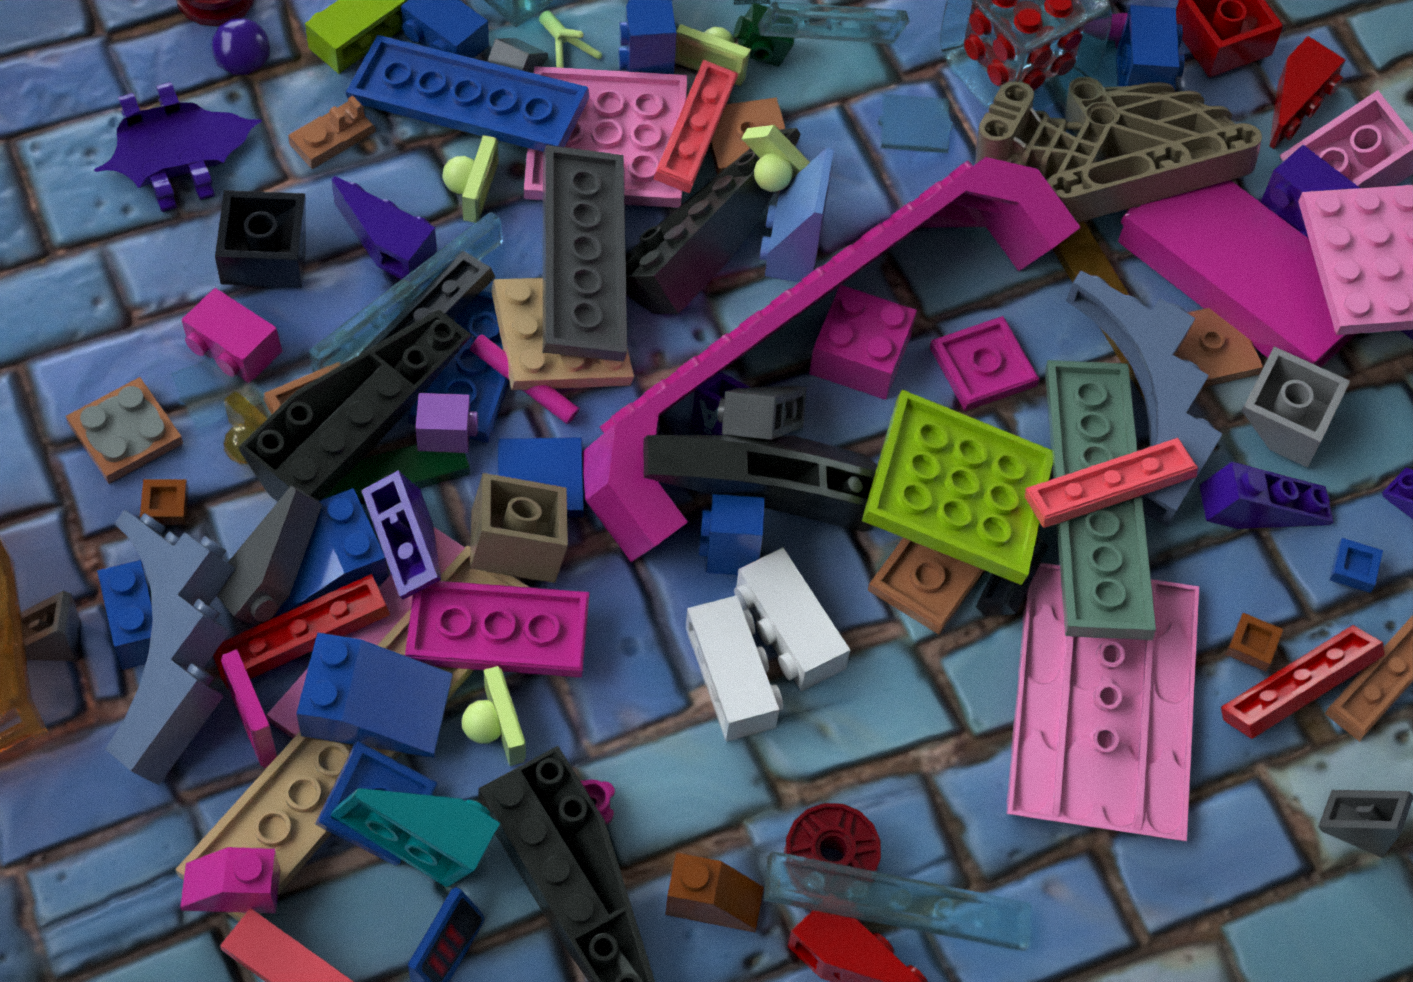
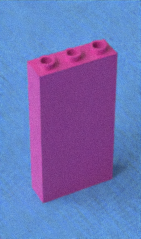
[1118,180,1357,368]

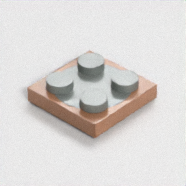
[65,377,183,484]

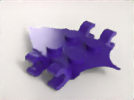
[94,82,262,212]

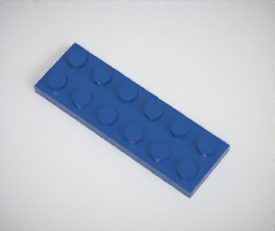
[346,35,590,152]

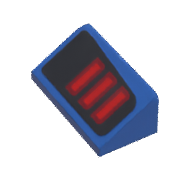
[408,887,485,982]

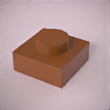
[140,479,189,525]
[1225,613,1283,671]

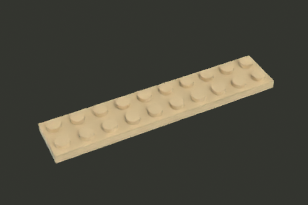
[175,545,528,922]

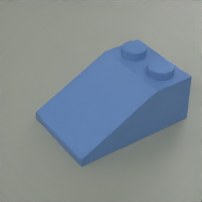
[759,148,834,282]

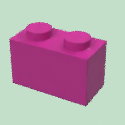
[181,288,282,384]

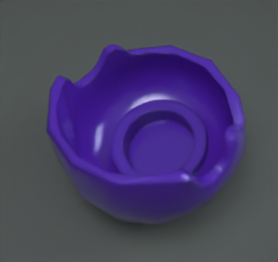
[212,18,270,75]

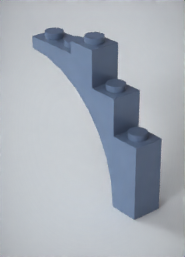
[1066,270,1223,526]
[106,510,236,785]

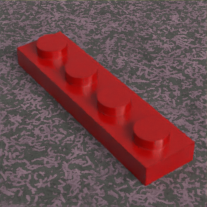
[213,574,391,690]
[1221,625,1385,739]

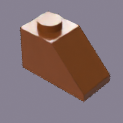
[665,852,764,933]

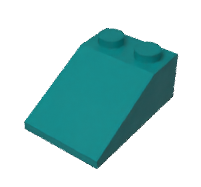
[330,788,500,887]

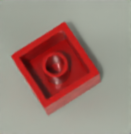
[1176,0,1283,77]

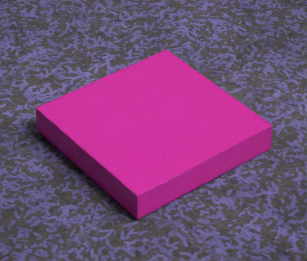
[930,316,1039,411]
[221,650,277,768]

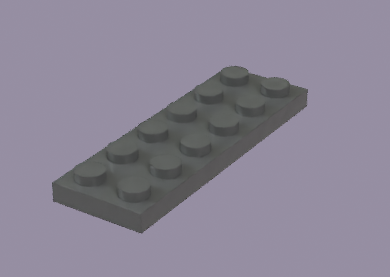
[542,145,627,362]

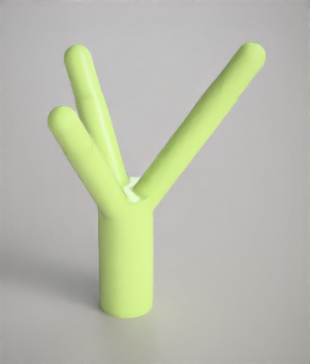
[539,11,602,68]

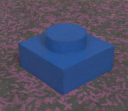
[1329,538,1383,593]

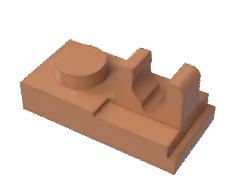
[288,96,376,169]

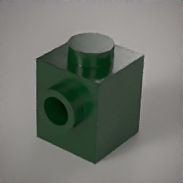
[734,3,795,67]

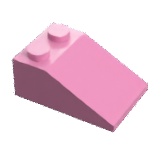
[1279,90,1413,188]

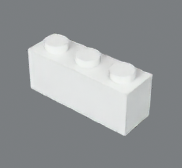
[734,548,850,691]
[686,595,783,742]

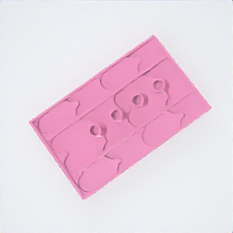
[1006,563,1199,841]

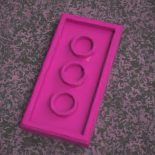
[405,581,590,678]

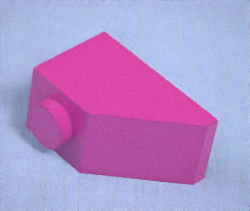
[180,847,281,914]

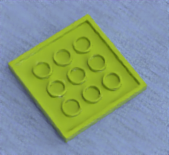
[862,390,1053,585]

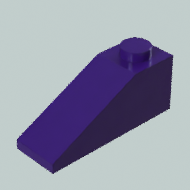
[361,470,441,600]

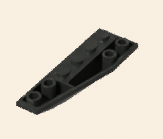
[625,127,801,314]
[239,309,471,502]
[643,435,878,532]
[478,746,655,982]

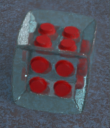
[940,0,1112,111]

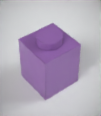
[415,393,478,453]

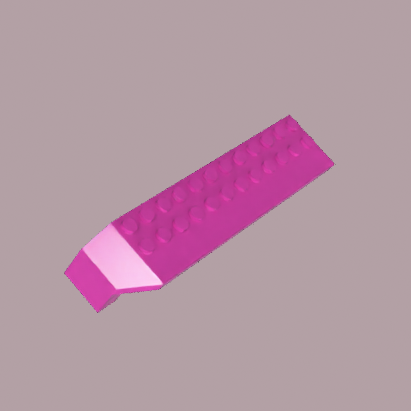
[582,157,1081,562]

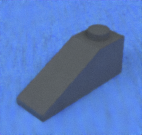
[718,386,807,440]
[216,485,322,627]

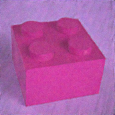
[809,284,917,400]

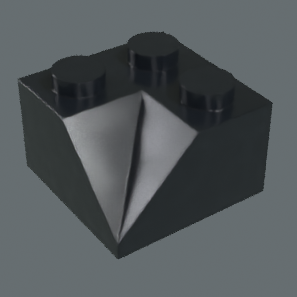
[215,190,306,288]

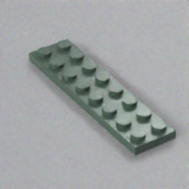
[1045,360,1156,640]

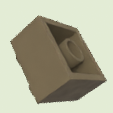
[470,473,568,583]

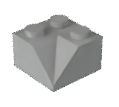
[1242,346,1350,467]

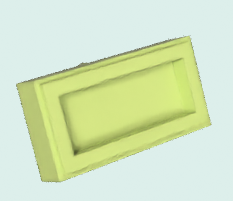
[675,24,751,86]
[741,125,810,192]
[442,135,499,223]
[461,666,526,766]

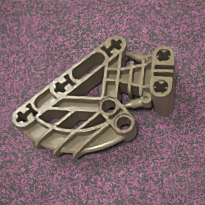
[975,77,1262,223]

